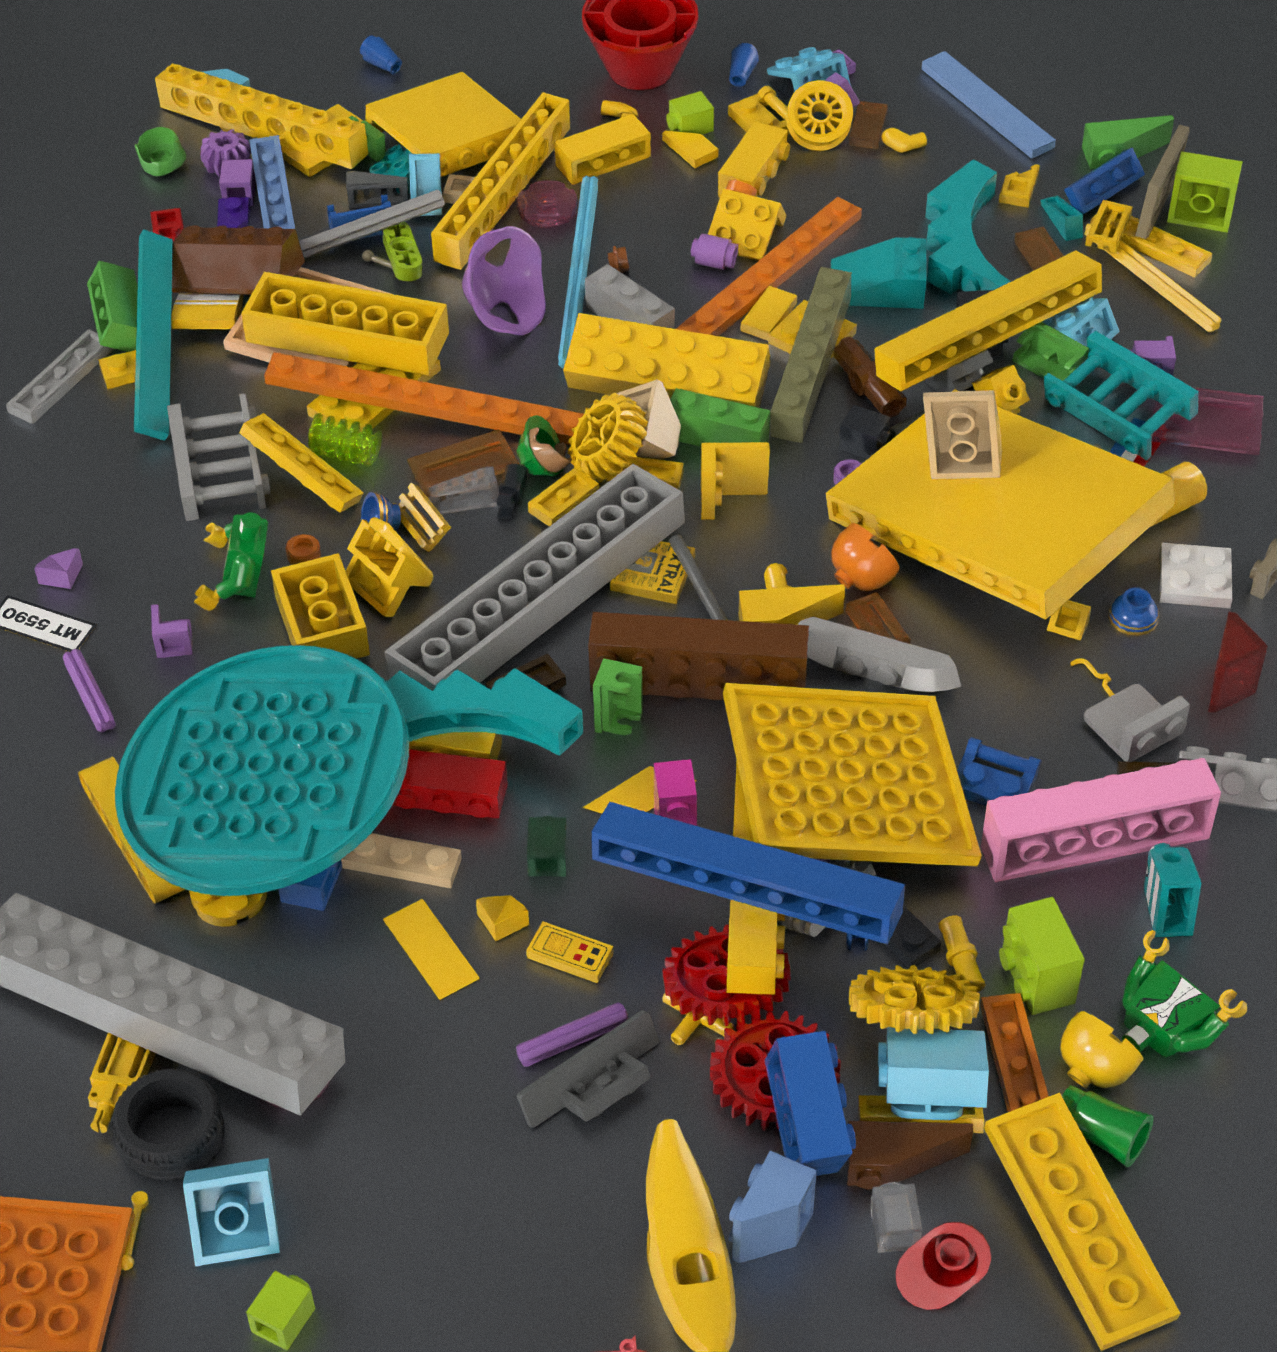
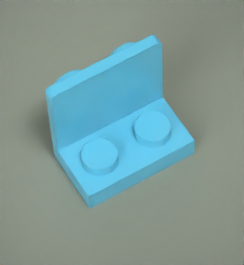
[767,47,851,106]
[1023,297,1120,347]

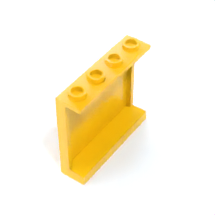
[365,72,521,177]

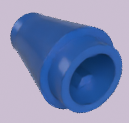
[360,35,402,74]
[729,43,759,87]

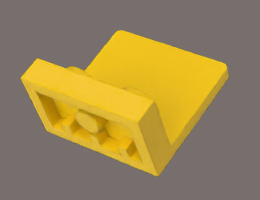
[708,188,787,261]
[701,442,770,520]

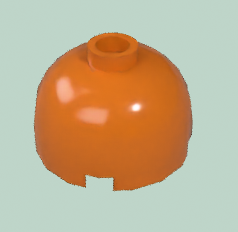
[831,523,900,591]

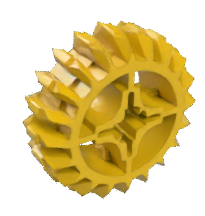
[567,392,648,483]

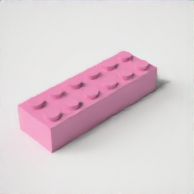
[981,758,1221,882]

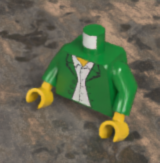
[194,512,268,611]
[1122,930,1247,1057]

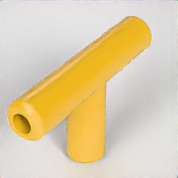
[662,993,735,1045]

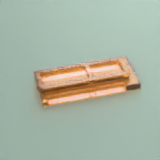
[407,429,519,497]

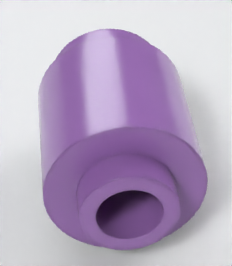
[691,233,738,270]

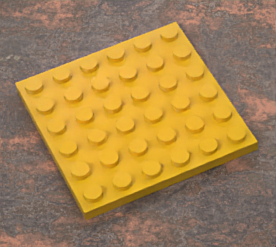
[723,683,982,866]

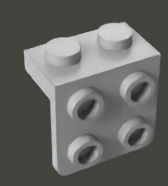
[1084,684,1190,762]

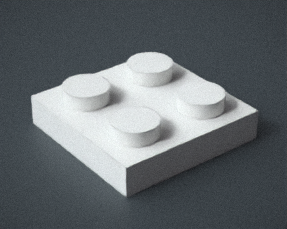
[1160,543,1232,608]

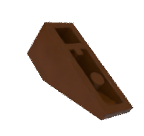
[847,1121,973,1189]

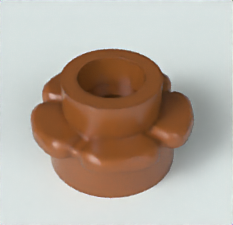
[607,245,629,273]

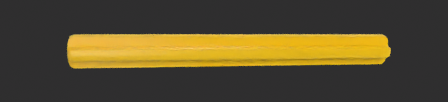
[1084,220,1222,333]

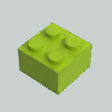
[1167,151,1243,233]
[999,897,1085,1015]

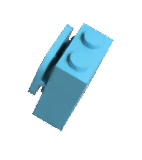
[878,1027,989,1120]

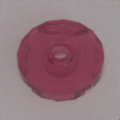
[517,180,578,228]

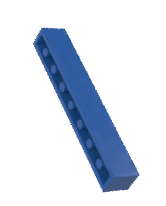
[591,802,905,945]

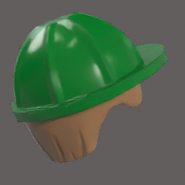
[516,415,572,477]

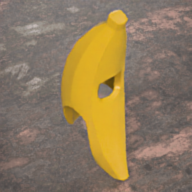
[646,1118,736,1352]

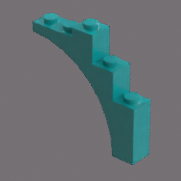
[925,159,1011,294]
[385,668,583,756]

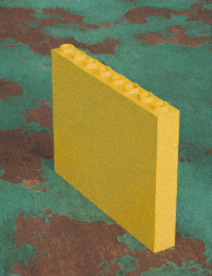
[826,389,1174,619]

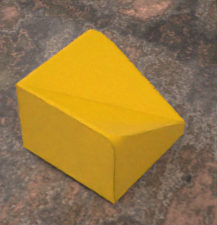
[476,895,529,941]

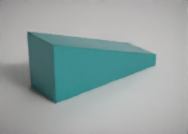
[1040,195,1083,241]

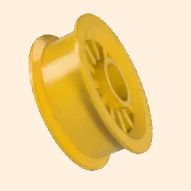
[786,80,853,151]

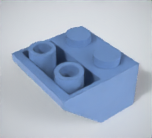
[728,1151,817,1263]

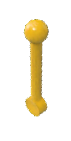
[121,1191,149,1271]

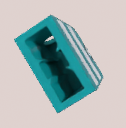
[1144,843,1202,937]

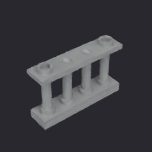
[167,393,270,521]

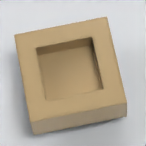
[442,174,475,204]

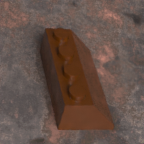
[172,225,305,295]

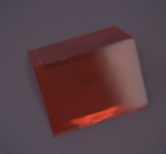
[1208,612,1268,713]

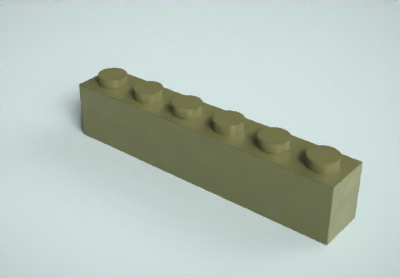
[770,267,852,443]

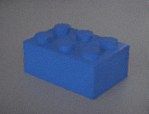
[764,1031,856,1176]

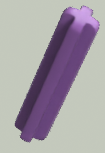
[63,649,115,733]
[516,1002,628,1066]

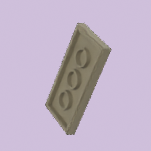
[1136,125,1190,239]

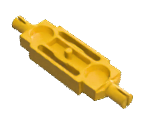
[88,1033,156,1133]

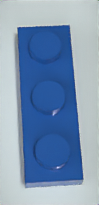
[1064,148,1145,214]

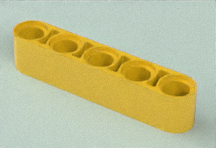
[78,756,185,904]

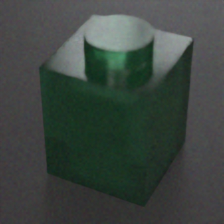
[527,816,568,876]

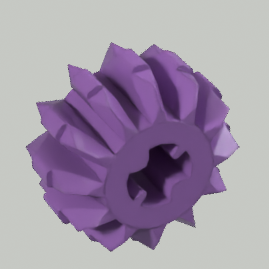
[200,129,252,177]

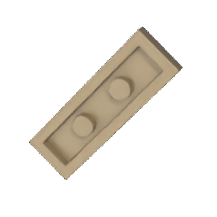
[341,833,462,888]

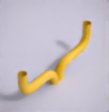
[1070,658,1114,697]

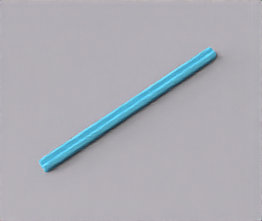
[558,175,598,369]

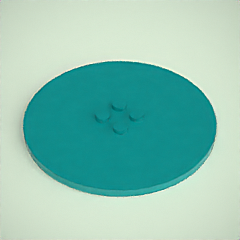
[115,645,409,896]

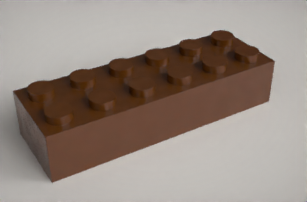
[588,612,809,700]

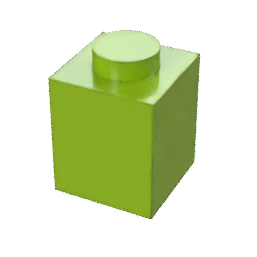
[666,91,714,135]
[246,1271,315,1350]

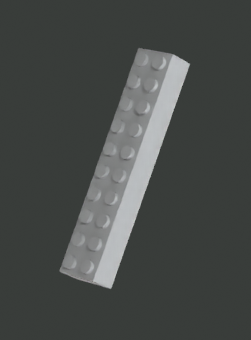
[385,464,685,691]
[0,893,345,1116]

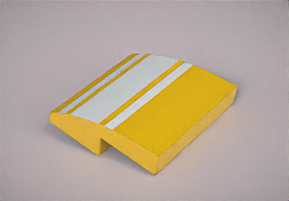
[171,293,244,329]

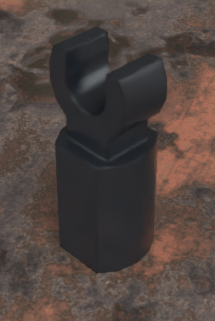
[496,464,527,520]

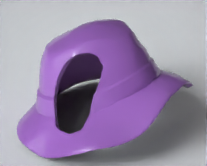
[462,226,546,335]

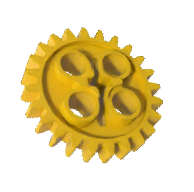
[849,965,980,1034]

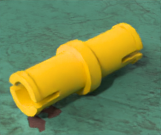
[938,915,986,992]

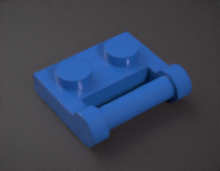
[957,737,1042,806]

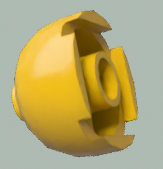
[1060,1011,1144,1088]

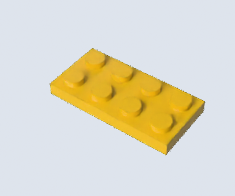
[307,359,441,442]

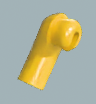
[601,100,638,118]
[881,128,927,153]
[764,563,792,589]

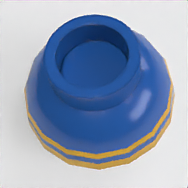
[361,492,401,531]
[1108,588,1159,636]

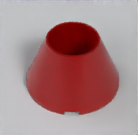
[582,0,698,90]

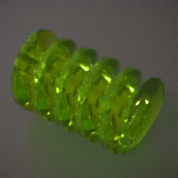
[308,413,382,467]

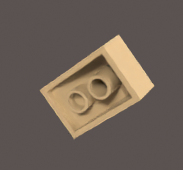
[923,390,1002,479]

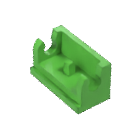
[1012,322,1089,381]
[593,658,643,735]

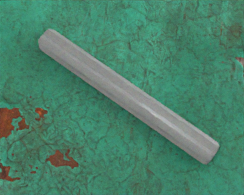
[299,190,445,258]

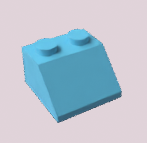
[183,1158,280,1266]

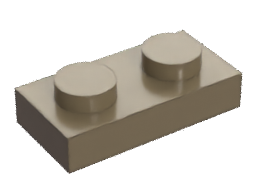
[1249,539,1277,599]

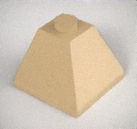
[616,379,681,460]

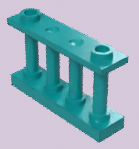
[1044,330,1199,460]

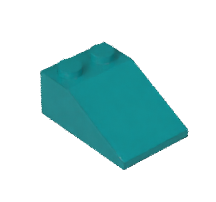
[831,237,927,309]

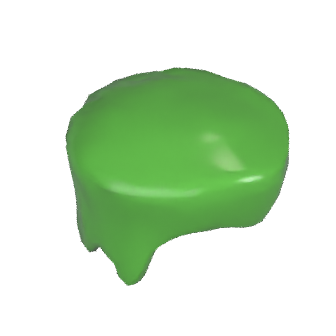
[135,127,187,177]

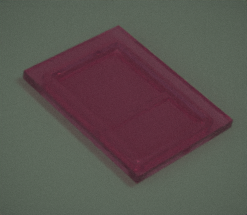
[1152,387,1264,455]

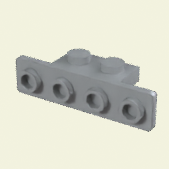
[1176,746,1277,812]

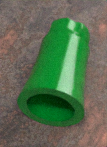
[1062,1085,1154,1167]

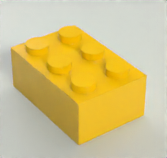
[271,553,370,659]

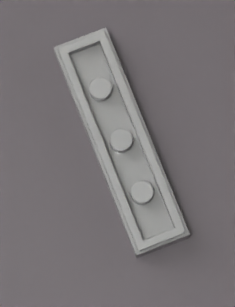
[6,329,114,424]

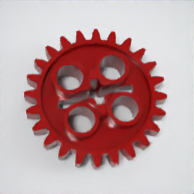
[662,924,791,1026]
[710,1011,841,1131]

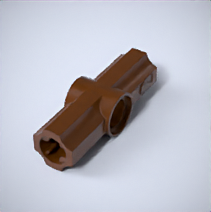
[833,336,907,418]

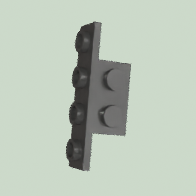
[517,1010,660,1129]

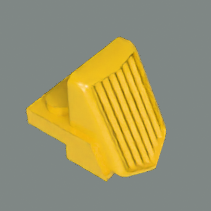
[346,517,433,617]

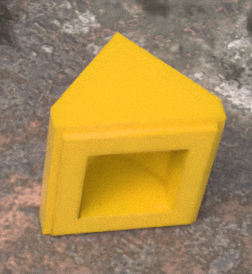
[1047,600,1091,641]

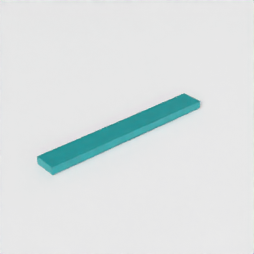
[134,229,173,441]

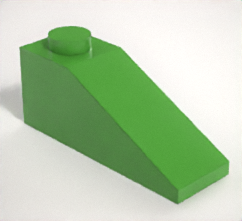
[1082,115,1174,170]

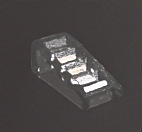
[429,466,498,514]

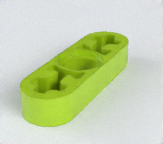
[382,222,423,281]

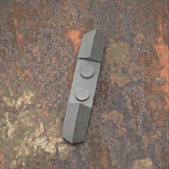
[798,617,961,692]

